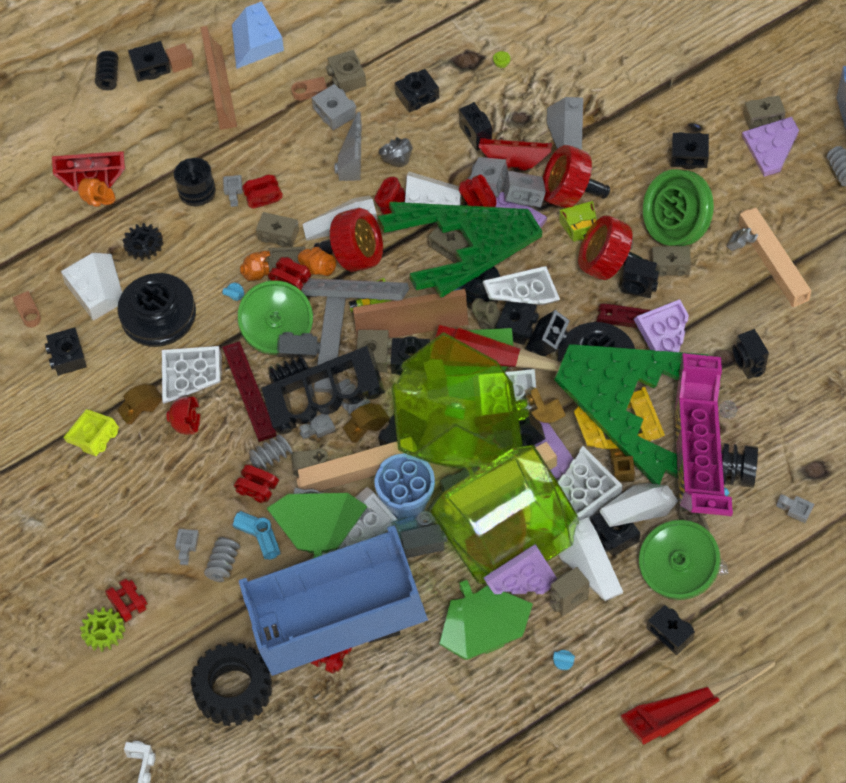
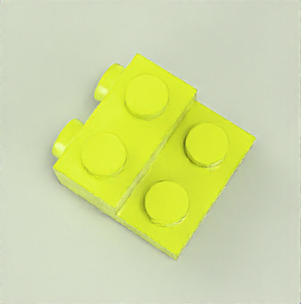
[63,409,119,456]

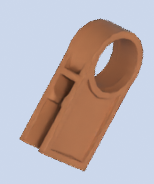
[291,76,327,101]
[12,291,41,328]

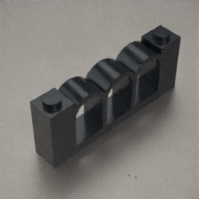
[261,346,385,434]

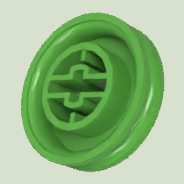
[643,169,714,246]

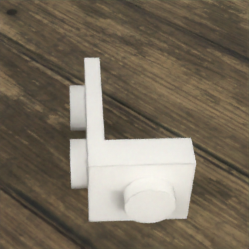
[124,741,155,783]

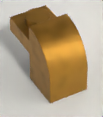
[117,384,163,425]
[524,387,566,423]
[343,403,390,443]
[610,448,635,483]

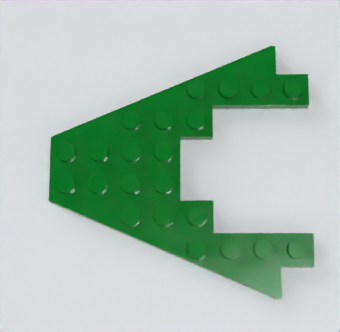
[378,202,543,298]
[554,344,721,485]

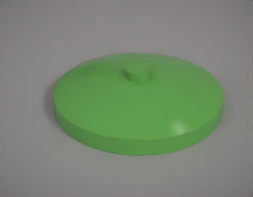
[237,281,313,355]
[639,520,721,600]

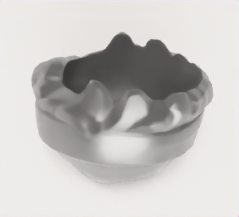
[379,137,413,167]

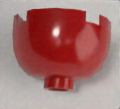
[166,396,200,435]

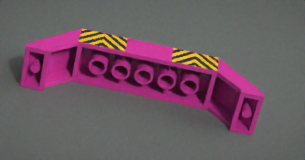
[674,353,733,516]

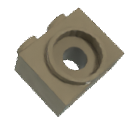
[326,50,366,93]
[357,330,392,373]
[550,567,590,617]

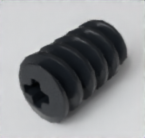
[95,51,119,91]
[268,355,309,384]

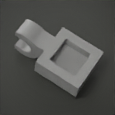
[223,175,243,207]
[726,228,758,251]
[299,414,335,439]
[776,494,814,523]
[175,529,199,565]

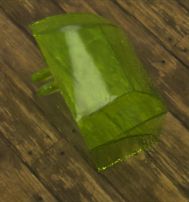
[392,332,529,469]
[431,445,579,585]

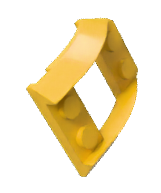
[574,387,665,449]

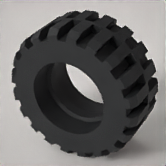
[191,642,272,726]

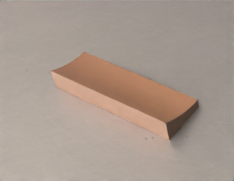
[200,26,237,130]
[353,289,469,338]

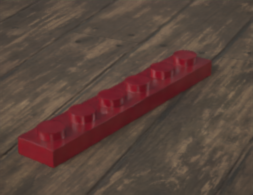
[222,341,277,442]

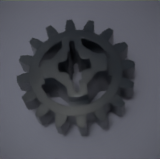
[123,223,163,261]

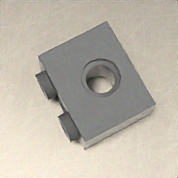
[312,84,356,130]
[468,157,508,197]
[503,171,546,207]

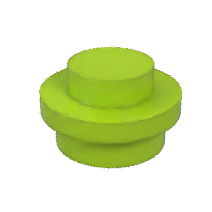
[493,51,511,68]

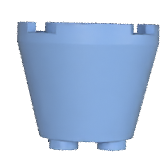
[374,453,435,521]

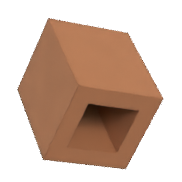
[165,43,194,73]

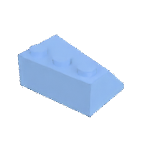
[232,1,284,69]

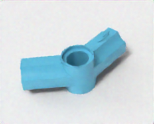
[232,511,281,560]

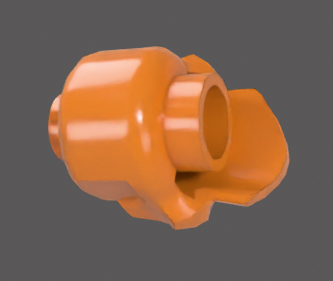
[78,178,116,207]
[298,247,337,276]
[240,251,271,281]

